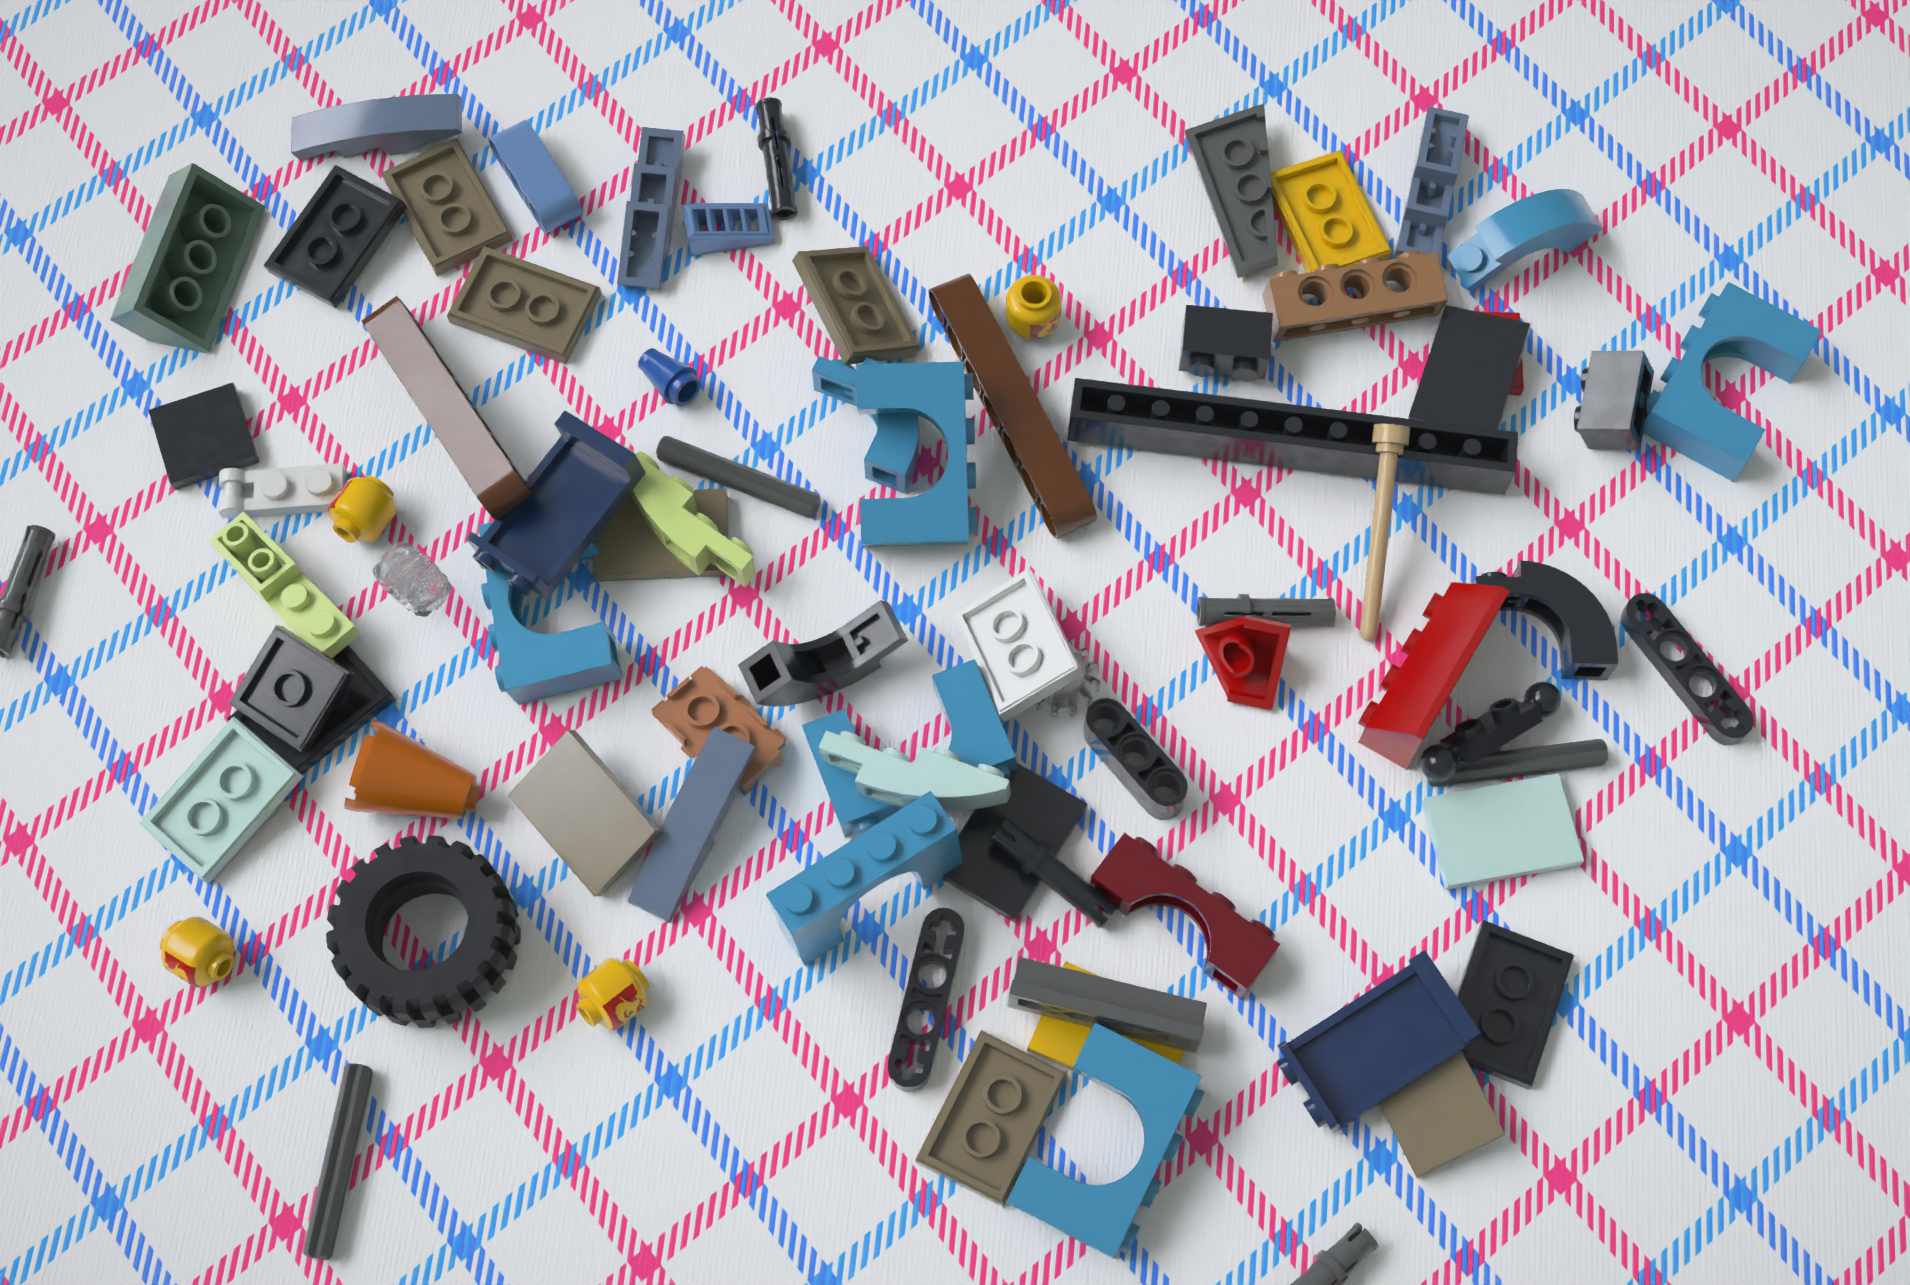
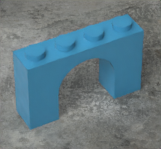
[1643,282,1822,482]
[856,361,978,547]
[478,522,623,705]
[802,659,1017,837]
[766,790,963,966]
[1007,1022,1205,1259]

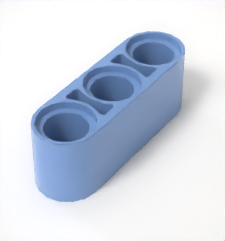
[488,119,583,234]

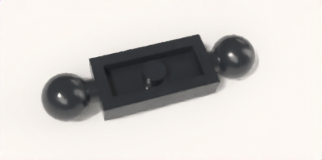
[1420,681,1561,781]

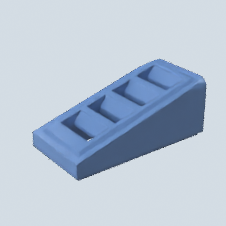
[683,203,775,256]

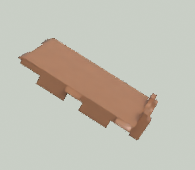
[651,666,787,794]

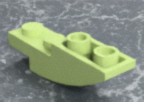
[623,445,756,587]
[208,511,360,658]

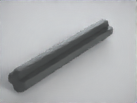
[656,436,821,518]
[1427,739,1609,787]
[303,1063,373,1260]

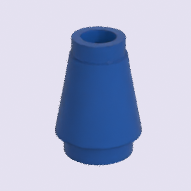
[638,348,701,406]

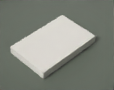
[953,568,1084,722]

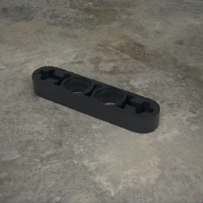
[1621,593,1754,745]
[888,908,964,1092]

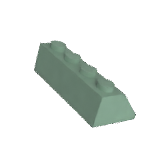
[110,163,266,353]

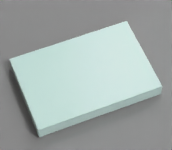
[139,716,304,884]
[1421,773,1584,890]

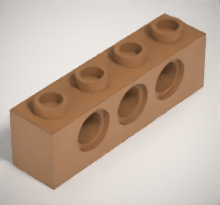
[1262,250,1448,342]

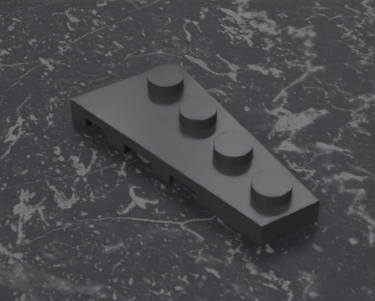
[1184,103,1278,278]

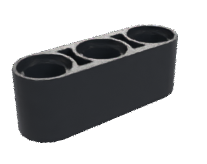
[1083,698,1188,820]

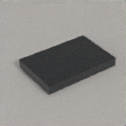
[263,165,407,309]
[1408,305,1530,430]
[227,645,395,775]
[942,762,1088,923]
[1456,920,1574,1089]

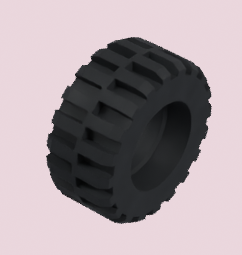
[326,835,521,1028]

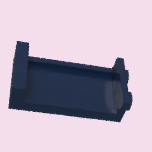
[466,410,646,600]
[1276,950,1482,1133]

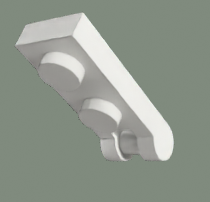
[218,463,347,519]

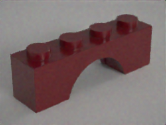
[1090,832,1280,1000]

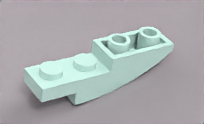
[819,731,1011,811]

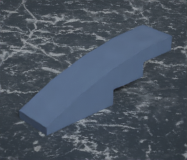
[291,94,462,161]
[1394,106,1469,259]
[617,127,686,290]
[627,726,756,923]

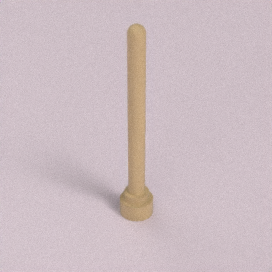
[1360,424,1410,641]

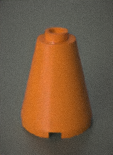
[344,720,482,819]

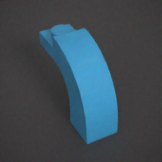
[1447,189,1603,292]
[812,356,919,494]

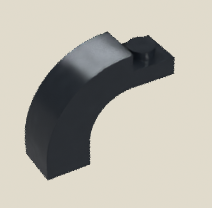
[1472,560,1618,680]
[738,600,909,707]

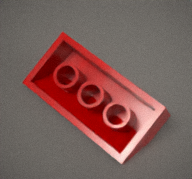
[1357,582,1510,770]

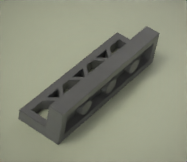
[1008,957,1207,1053]

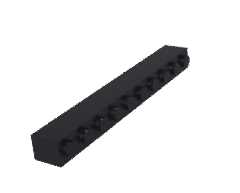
[1067,378,1518,495]

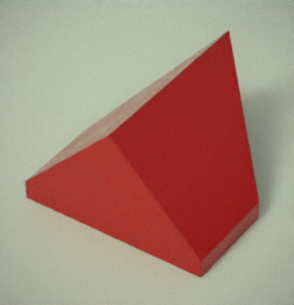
[1194,616,1291,710]

